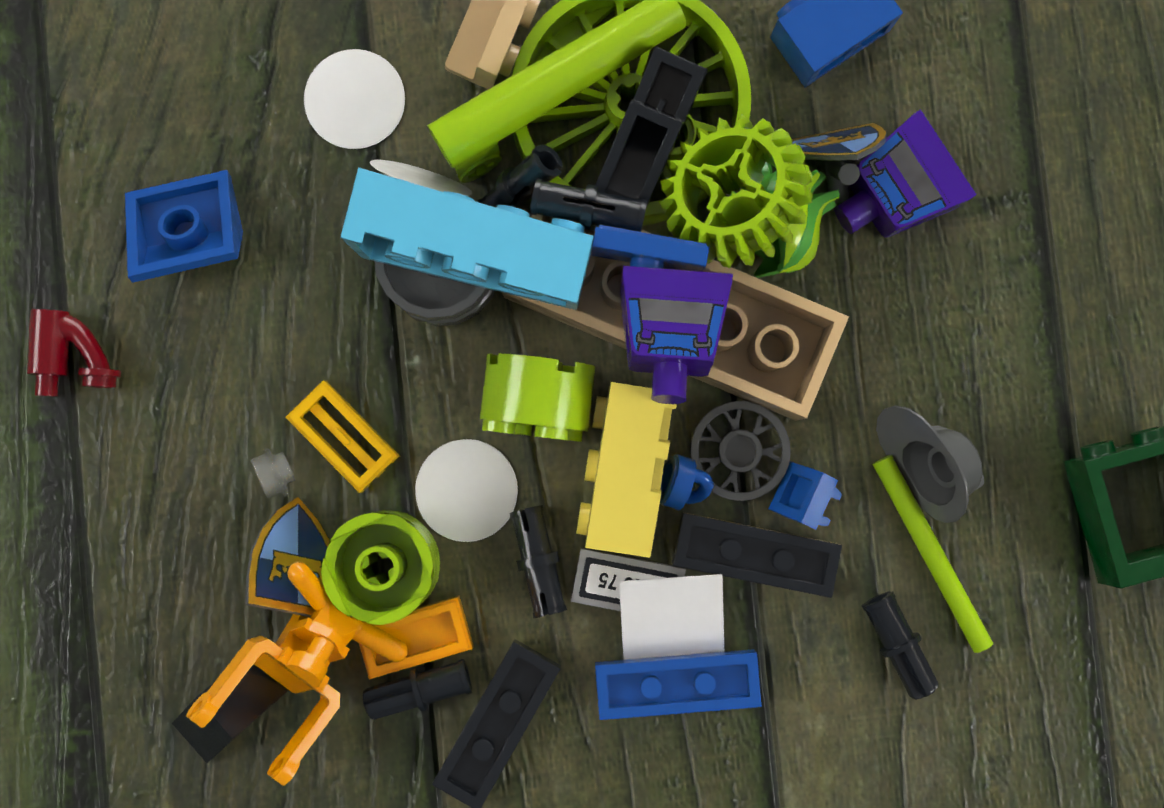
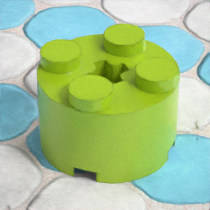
[480,353,596,442]
[321,510,440,625]

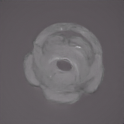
[250,448,295,499]

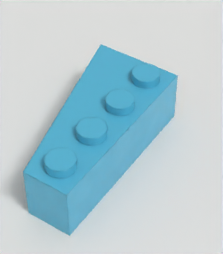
[340,167,594,310]

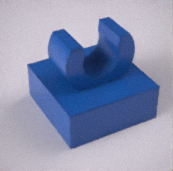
[769,461,842,530]

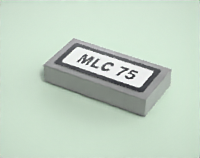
[571,548,686,611]

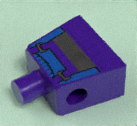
[834,109,977,238]
[620,266,733,404]

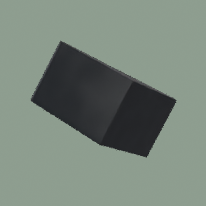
[172,664,289,763]

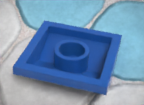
[125,170,243,283]

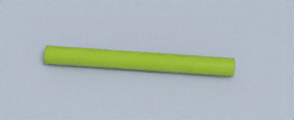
[872,455,993,653]

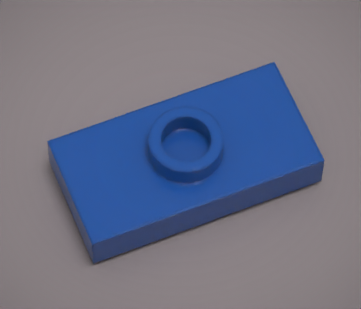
[592,225,709,272]

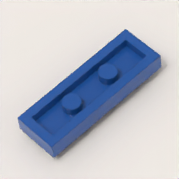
[595,649,762,720]

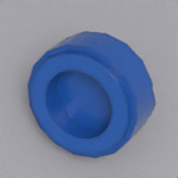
[660,454,714,510]

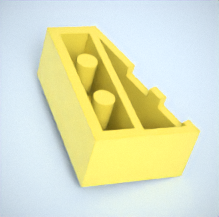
[576,382,677,558]

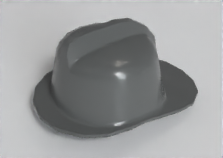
[876,405,985,523]

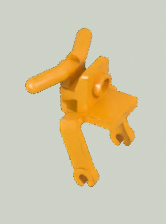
[186,562,407,786]

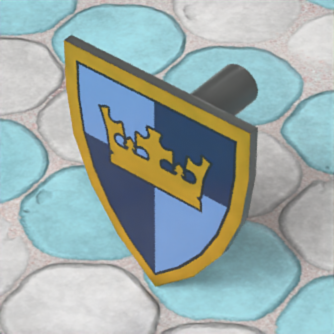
[792,123,887,204]
[245,497,330,617]

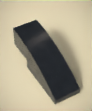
[595,47,708,208]

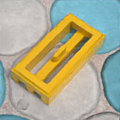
[285,380,400,493]

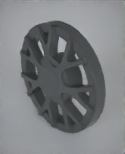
[690,401,791,501]

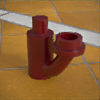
[27,309,121,397]

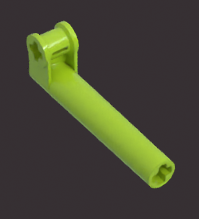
[427,0,686,183]

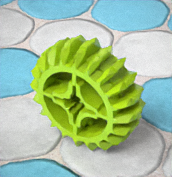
[660,114,813,269]

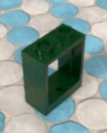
[1063,426,1164,588]

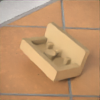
[445,0,541,89]

